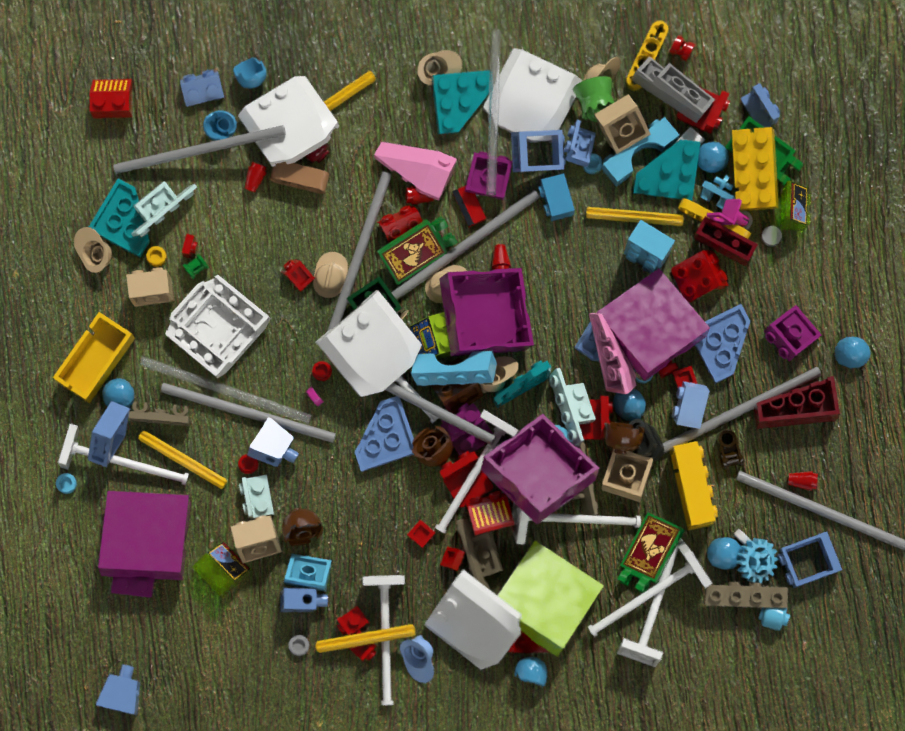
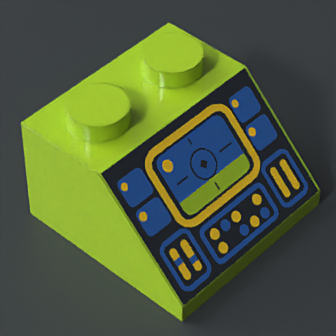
[410,312,451,359]

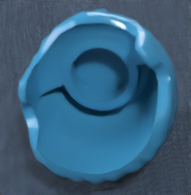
[233,57,267,89]
[203,110,237,141]
[697,142,729,173]
[835,337,871,368]
[102,378,135,408]
[613,389,646,422]
[707,537,743,570]
[514,657,547,687]

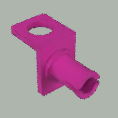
[706,199,749,227]

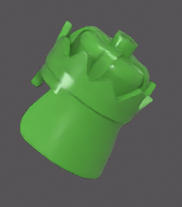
[573,76,614,122]

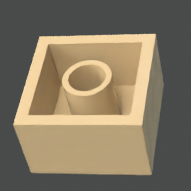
[594,94,651,154]
[126,268,174,307]
[602,449,653,502]
[231,516,282,563]

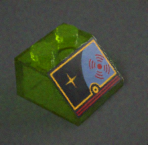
[780,181,811,231]
[192,541,252,598]

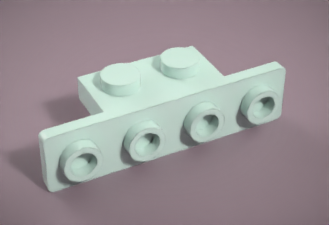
[131,181,197,237]
[549,368,596,447]

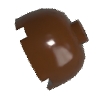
[604,422,645,455]
[412,426,453,467]
[282,508,323,546]

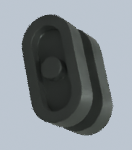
[629,419,664,461]

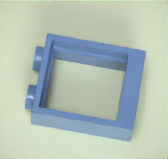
[511,130,566,172]
[88,401,130,467]
[778,532,842,588]

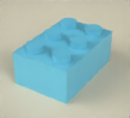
[624,220,675,273]

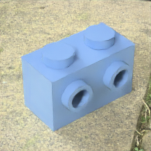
[672,381,710,429]

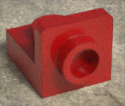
[281,259,315,291]
[336,606,369,636]
[349,630,377,662]

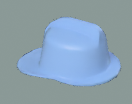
[400,635,434,683]

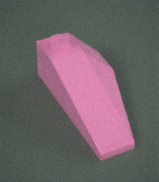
[374,142,457,201]
[589,313,636,394]

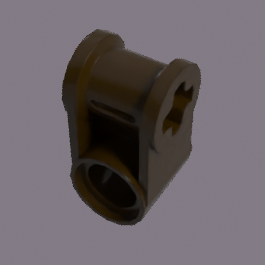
[716,429,744,470]

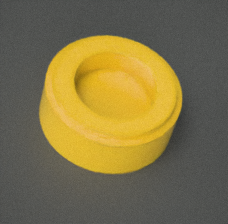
[146,246,167,267]

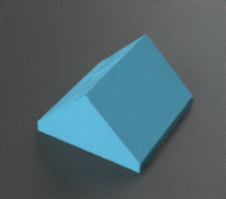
[284,554,332,592]

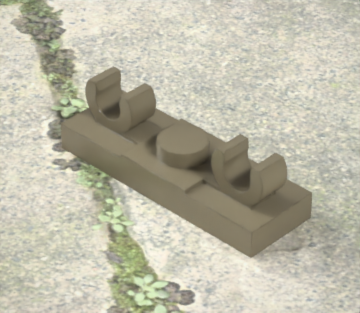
[128,401,191,426]

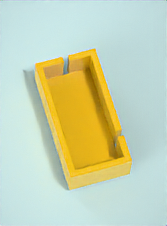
[732,127,779,211]
[53,312,135,404]
[670,441,718,530]

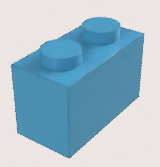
[538,174,575,221]

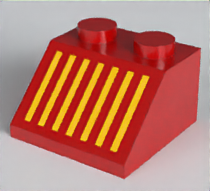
[90,79,132,118]
[465,491,515,535]

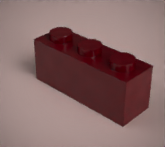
[693,216,758,267]

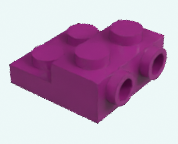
[465,151,512,200]
[764,305,822,361]
[440,403,493,456]
[111,576,155,598]

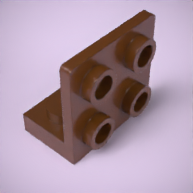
[430,358,484,414]

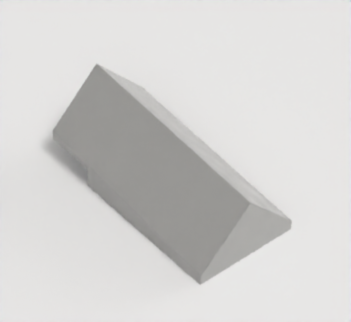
[631,56,715,123]

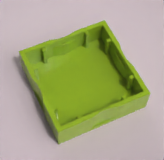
[498,541,604,657]

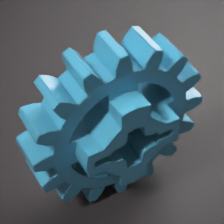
[736,538,779,583]

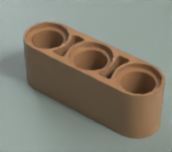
[270,162,330,194]

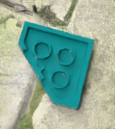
[431,70,492,135]
[633,139,701,201]
[89,178,150,258]
[493,360,552,408]

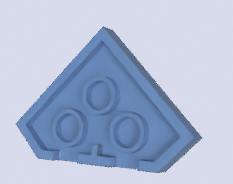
[695,304,750,384]
[355,396,414,472]

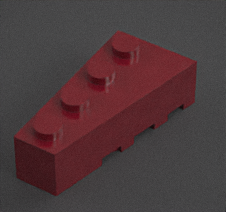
[754,376,840,429]

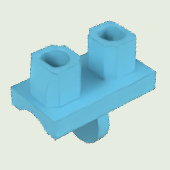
[700,175,736,209]

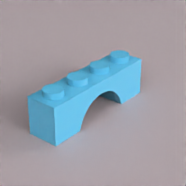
[602,117,679,187]
[411,351,497,386]

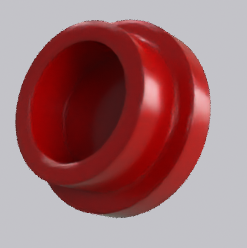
[312,361,332,381]
[238,454,258,474]

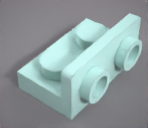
[239,475,274,520]

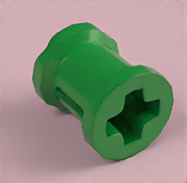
[183,253,209,279]

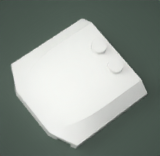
[483,48,582,143]
[238,76,339,167]
[165,275,270,379]
[315,290,422,397]
[424,570,521,670]

